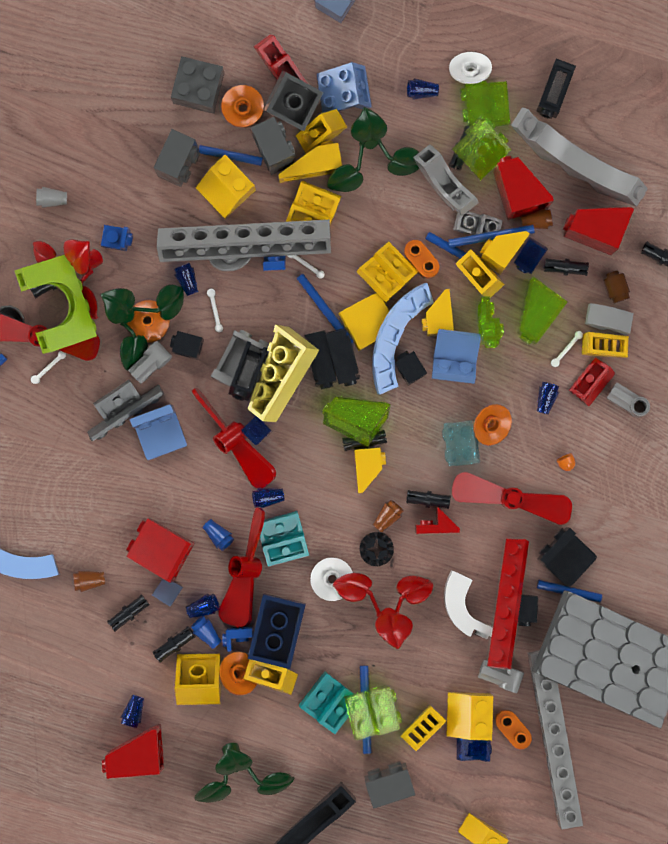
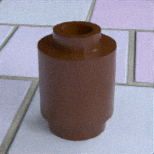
[603,270,630,304]

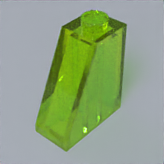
[517,276,567,345]
[322,397,391,447]

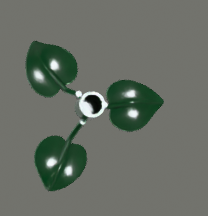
[327,107,419,192]
[100,284,184,371]
[194,743,295,803]

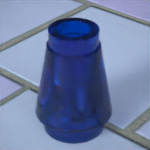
[407,78,439,100]
[174,263,199,296]
[537,381,560,415]
[252,488,285,509]
[186,594,220,618]
[120,695,144,728]

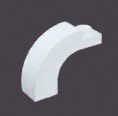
[444,570,493,639]

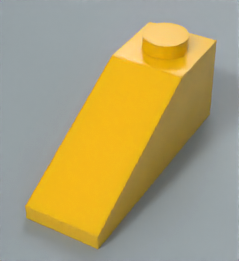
[278,141,342,183]

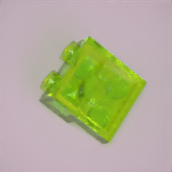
[461,81,510,128]
[452,117,512,180]
[477,296,504,348]
[344,685,402,740]

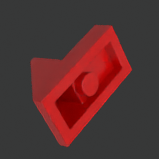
[415,507,460,534]

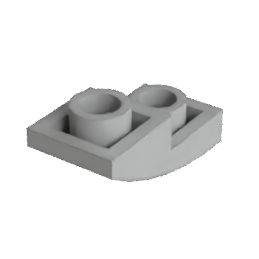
[453,211,503,235]
[585,303,634,335]

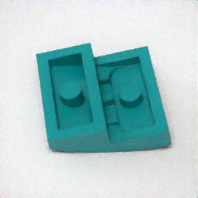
[260,511,310,567]
[298,671,361,734]

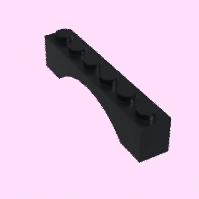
[274,782,356,844]

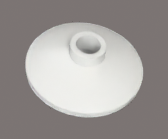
[449,52,492,84]
[311,558,353,601]

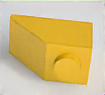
[295,109,347,154]
[455,249,505,299]
[421,289,454,336]
[354,448,386,493]
[243,660,298,695]
[458,813,509,844]

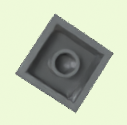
[171,56,225,114]
[263,71,324,131]
[251,117,296,175]
[153,129,200,187]
[364,761,415,809]

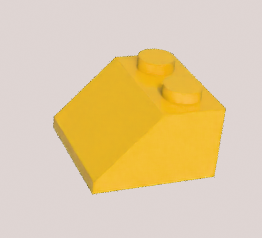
[196,155,256,219]
[480,231,530,275]
[175,653,221,705]
[446,692,493,741]

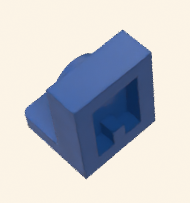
[101,225,133,251]
[263,256,286,271]
[222,627,253,652]

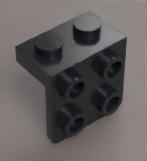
[537,527,597,587]

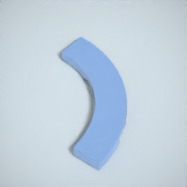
[372,283,434,395]
[0,548,60,579]

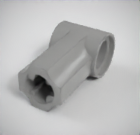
[128,341,172,384]
[606,382,650,418]
[478,660,524,693]

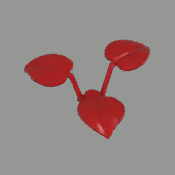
[33,239,103,319]
[333,573,433,649]

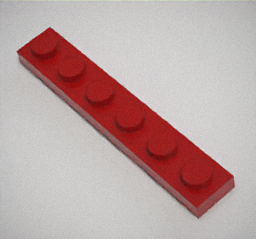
[487,539,529,670]

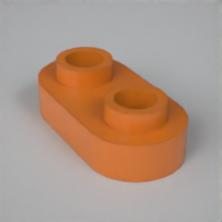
[404,240,440,279]
[495,710,532,749]

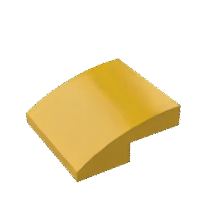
[286,181,342,225]
[357,242,418,302]
[338,293,389,351]

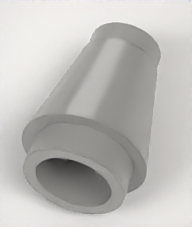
[36,187,67,208]

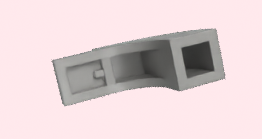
[413,144,479,216]

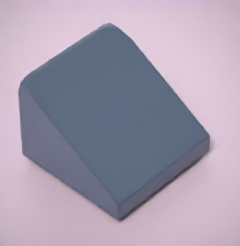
[152,579,183,606]

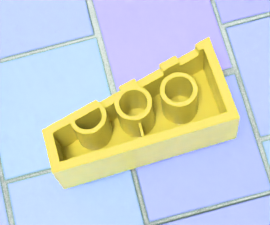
[248,325,319,422]

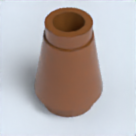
[521,208,553,229]
[373,500,404,532]
[73,571,105,592]

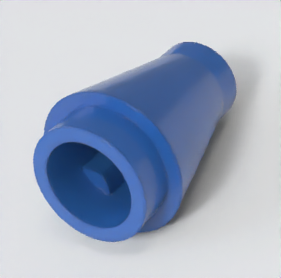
[203,519,234,551]
[191,616,222,649]

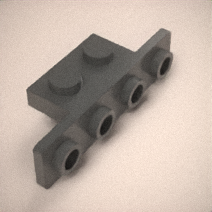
[87,380,164,441]

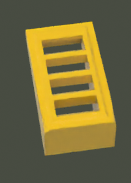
[582,332,629,358]
[400,705,446,751]

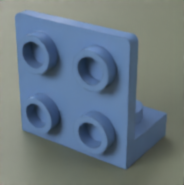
[317,62,372,113]
[432,329,481,384]
[130,404,187,460]

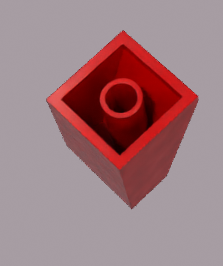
[493,156,554,220]
[563,207,634,255]
[126,518,195,583]
[102,724,164,779]

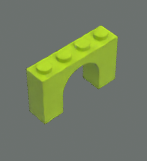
[14,255,97,354]

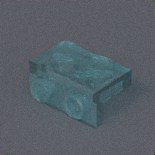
[442,420,480,466]

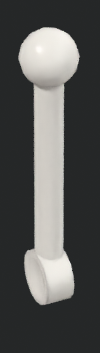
[287,255,325,279]
[207,289,223,332]
[551,331,583,367]
[31,351,66,384]

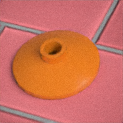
[221,85,264,128]
[127,300,170,343]
[473,404,512,446]
[219,652,257,695]

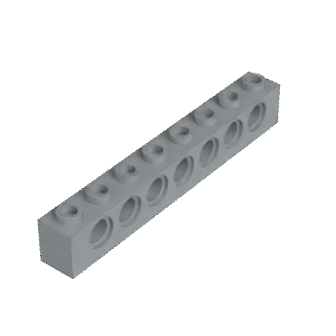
[157,220,331,262]
[527,650,583,830]

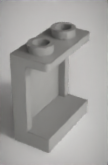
[211,330,269,397]

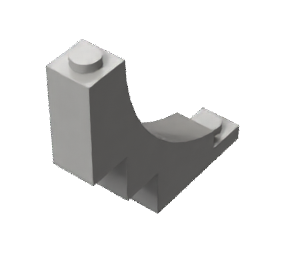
[511,107,648,207]

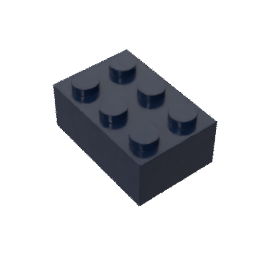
[248,593,306,669]

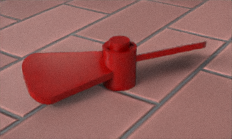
[0,314,100,361]
[192,388,276,489]
[451,472,572,525]
[218,507,265,627]

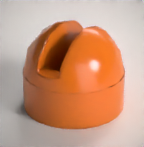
[556,453,575,471]

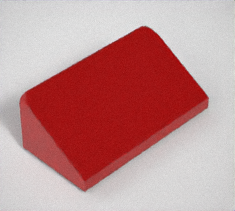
[569,357,615,406]

